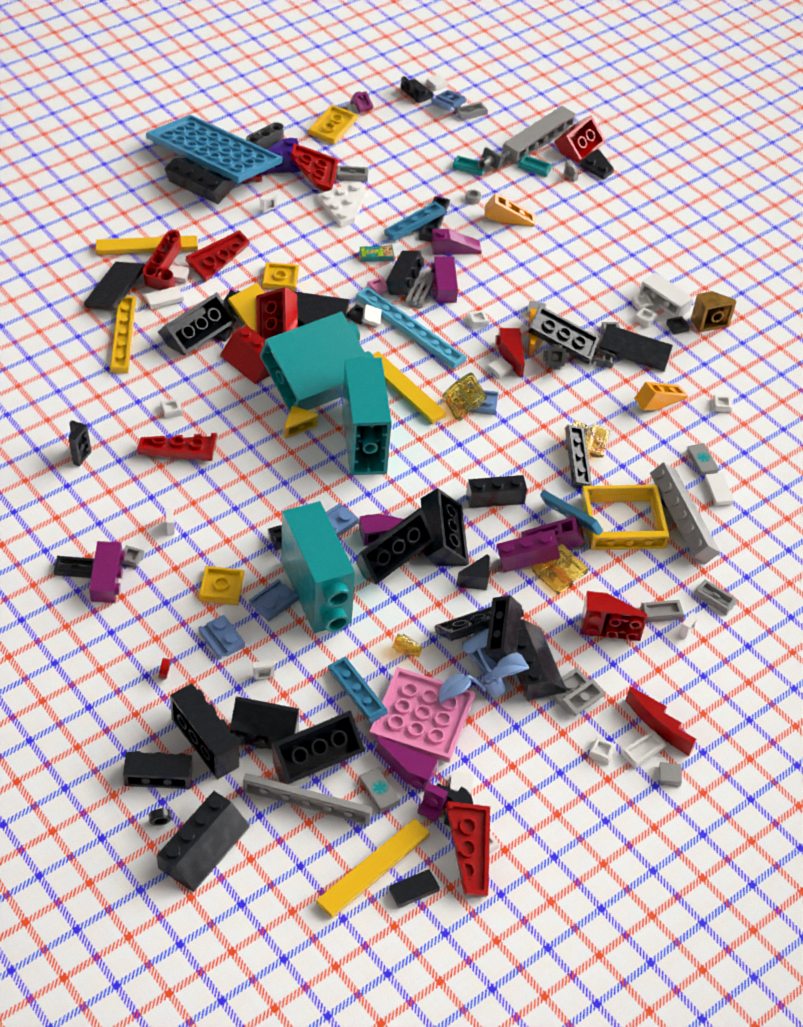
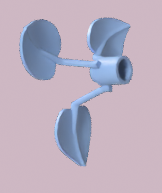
[439,629,529,704]

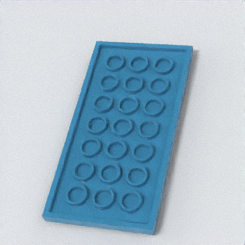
[146,114,282,183]

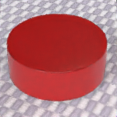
[158,658,171,680]

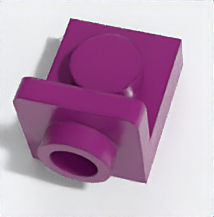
[350,91,374,113]
[417,782,448,821]

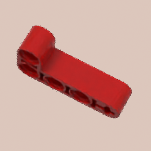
[143,230,182,291]

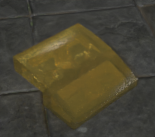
[442,372,487,421]
[565,420,610,458]
[532,544,589,595]

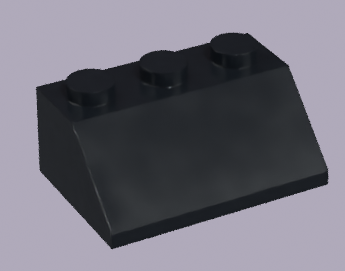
[230,696,299,750]

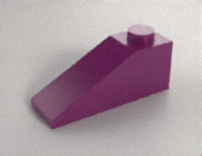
[431,228,482,255]
[359,514,404,546]
[521,516,585,549]
[376,736,438,790]

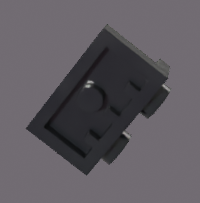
[400,76,433,104]
[68,420,92,467]

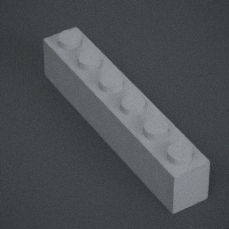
[502,106,576,164]
[650,462,721,564]

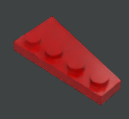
[185,230,250,283]
[137,433,217,461]
[445,801,491,897]

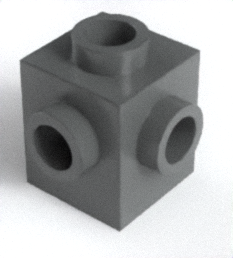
[543,344,569,370]

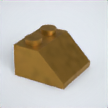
[691,291,737,333]

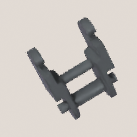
[591,348,616,368]

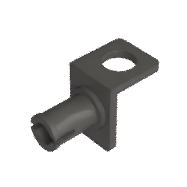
[478,147,511,170]

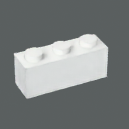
[639,273,693,317]

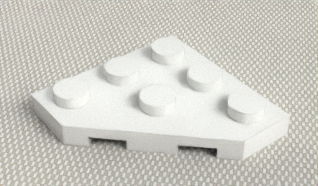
[317,181,367,227]

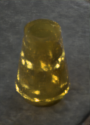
[392,633,424,658]

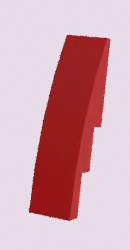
[625,686,697,756]

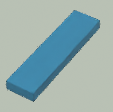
[384,202,446,241]
[540,490,604,535]
[328,656,388,724]

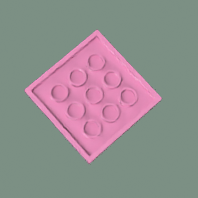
[369,667,476,763]

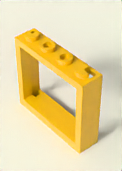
[580,485,669,550]

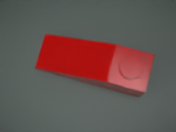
[495,328,525,377]

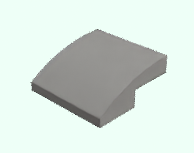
[550,667,606,716]

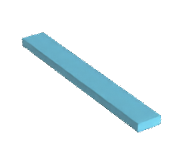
[356,287,467,369]

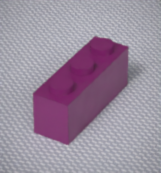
[430,256,458,303]
[496,530,560,573]
[89,541,126,603]

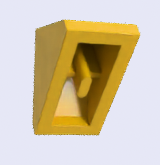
[283,406,319,439]

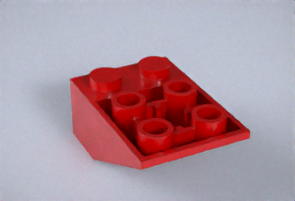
[581,591,647,641]

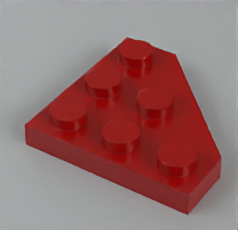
[290,143,339,191]

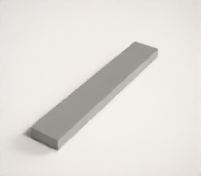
[243,773,373,825]

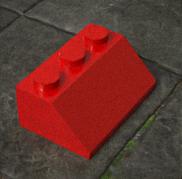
[554,115,606,164]
[256,287,298,340]
[220,325,270,385]

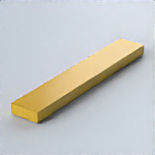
[96,235,198,255]
[110,296,136,373]
[372,351,446,424]
[316,818,430,918]

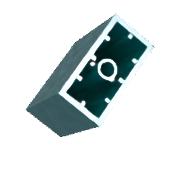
[260,311,374,412]
[342,357,392,475]
[281,501,355,633]

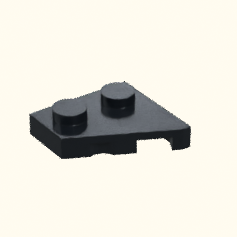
[579,148,614,180]

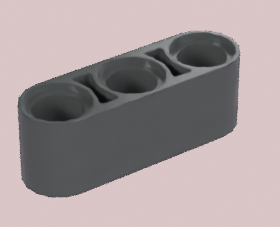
[246,122,284,150]

